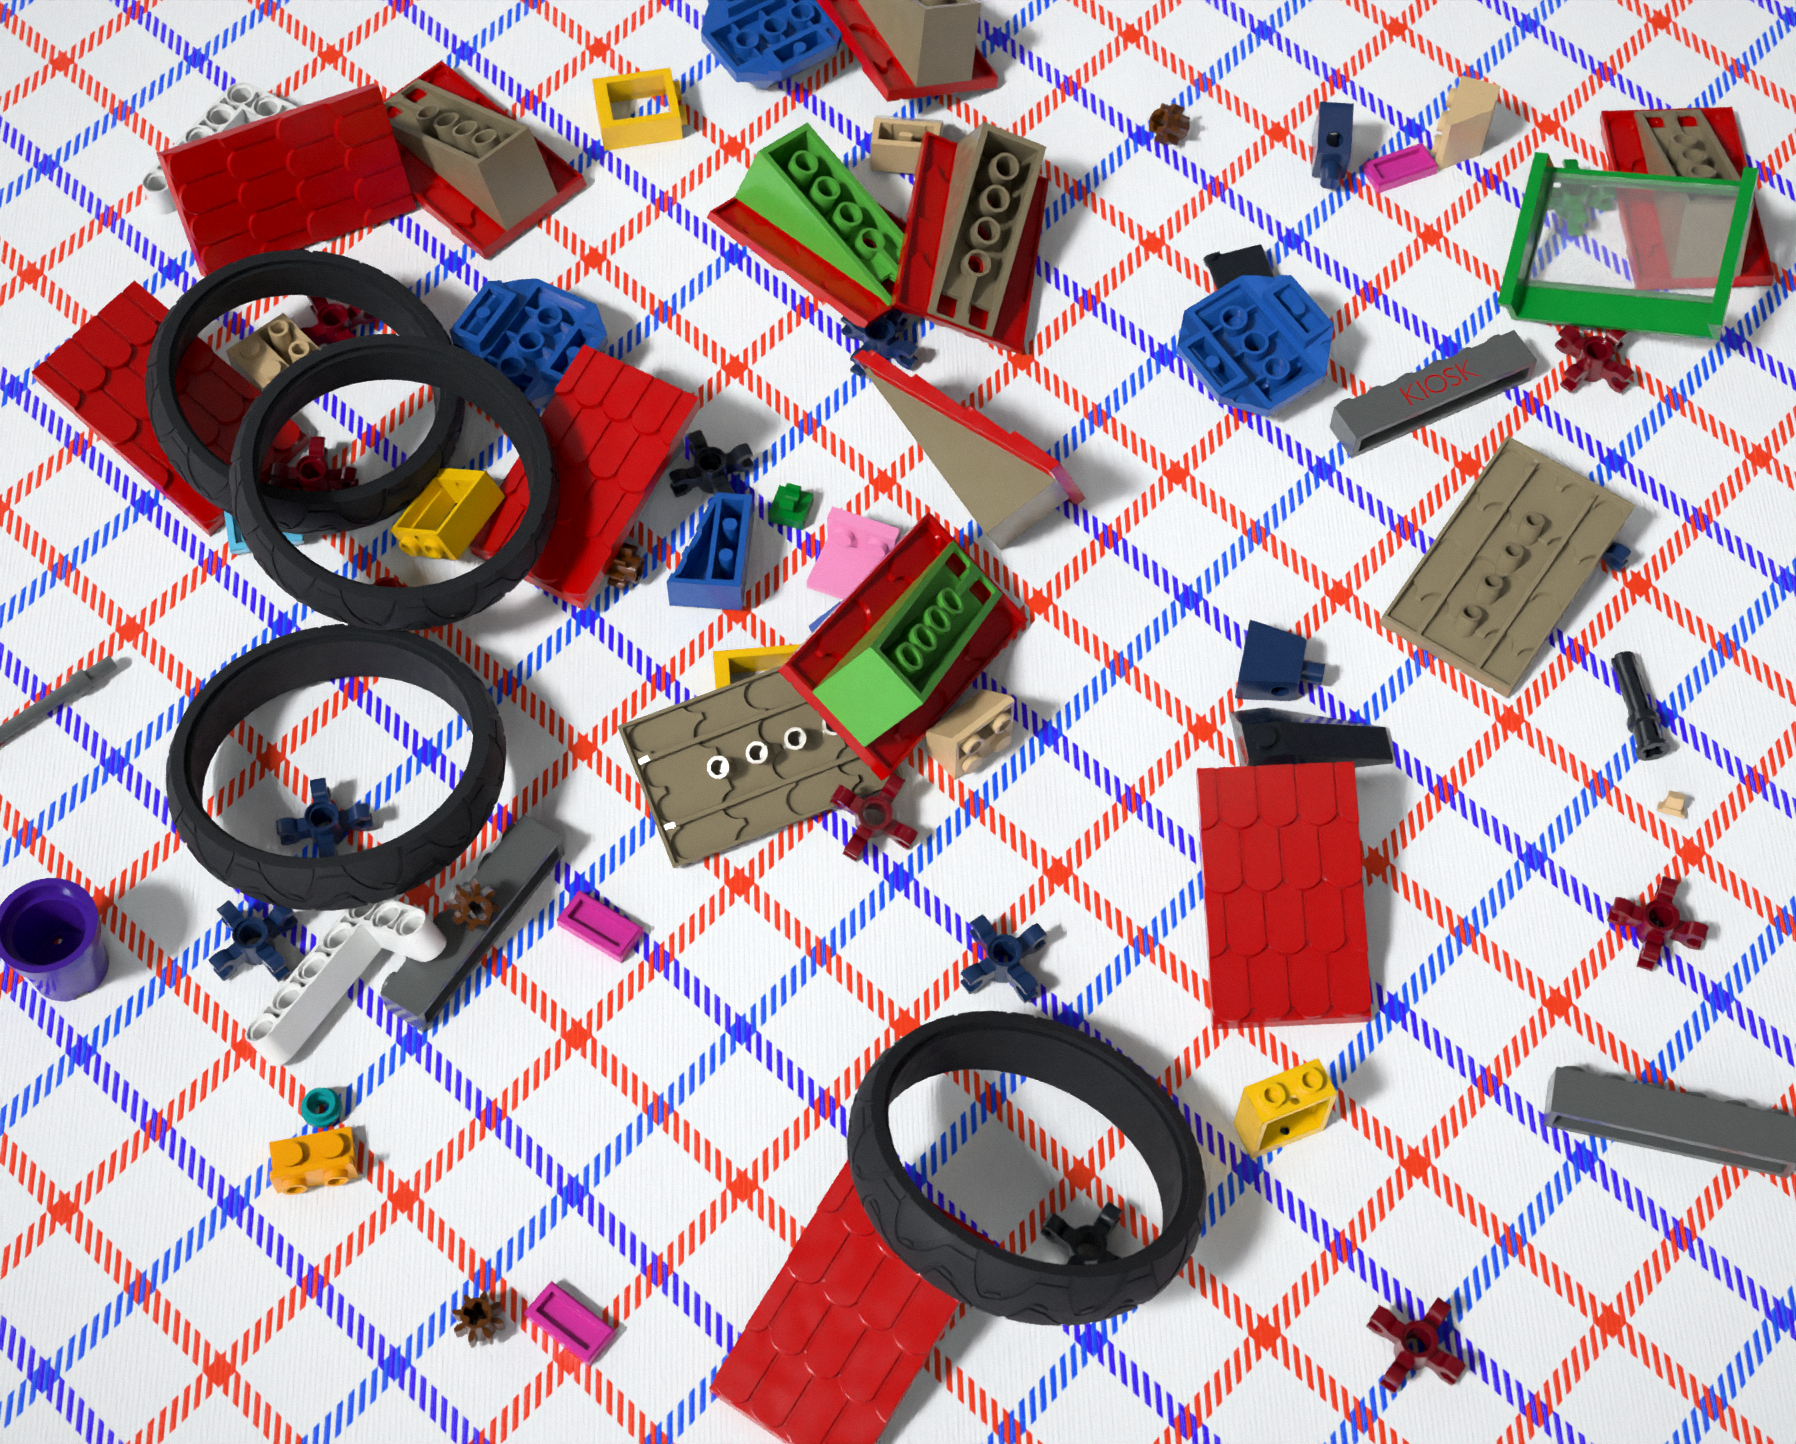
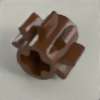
[1149,103,1190,145]
[606,542,645,590]
[447,879,500,932]
[452,1291,505,1348]

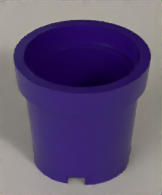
[0,878,109,1002]

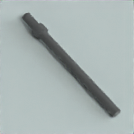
[0,655,117,744]

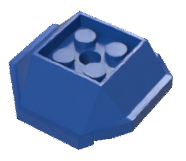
[701,0,842,90]
[1177,275,1334,417]
[449,278,608,408]

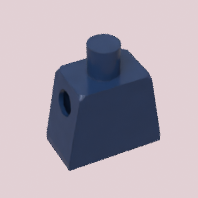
[1311,101,1354,189]
[1235,620,1325,701]

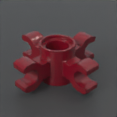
[300,296,376,348]
[1554,324,1634,394]
[268,436,359,491]
[830,773,918,862]
[1607,876,1709,971]
[1366,1297,1466,1394]

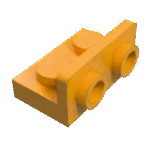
[269,1126,359,1195]

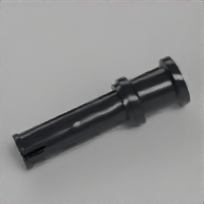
[1611,651,1670,761]

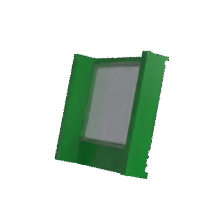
[1497,152,1759,340]

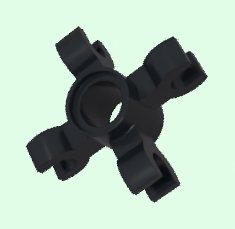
[668,429,754,497]
[1040,1202,1122,1265]

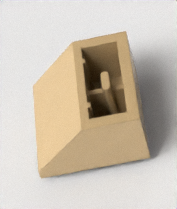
[1431,75,1501,170]
[871,115,944,174]
[226,313,321,392]
[925,689,1015,780]

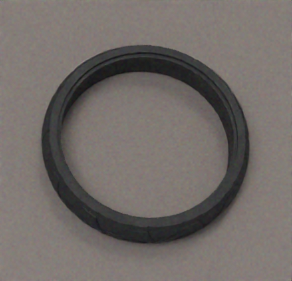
[145,250,465,535]
[229,334,560,631]
[166,624,506,911]
[847,1011,1207,1326]

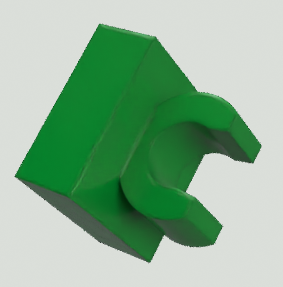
[768,483,814,530]

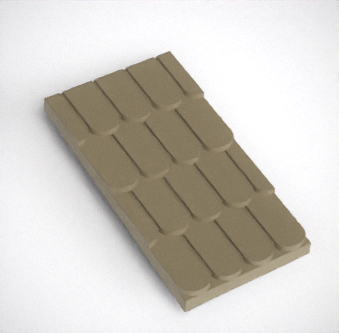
[1379,435,1635,698]
[617,665,906,868]

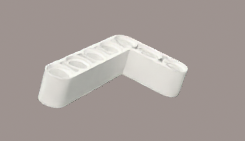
[142,82,297,215]
[245,899,446,1066]

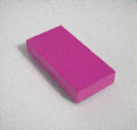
[1362,143,1438,194]
[556,890,644,964]
[524,1280,617,1367]

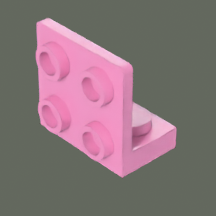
[806,506,900,600]

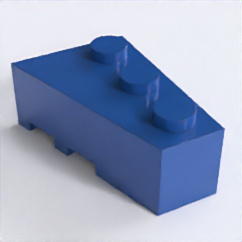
[666,492,754,610]

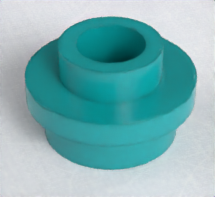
[300,1088,342,1128]

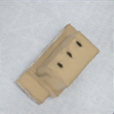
[1657,790,1686,819]

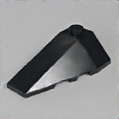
[1230,707,1393,768]

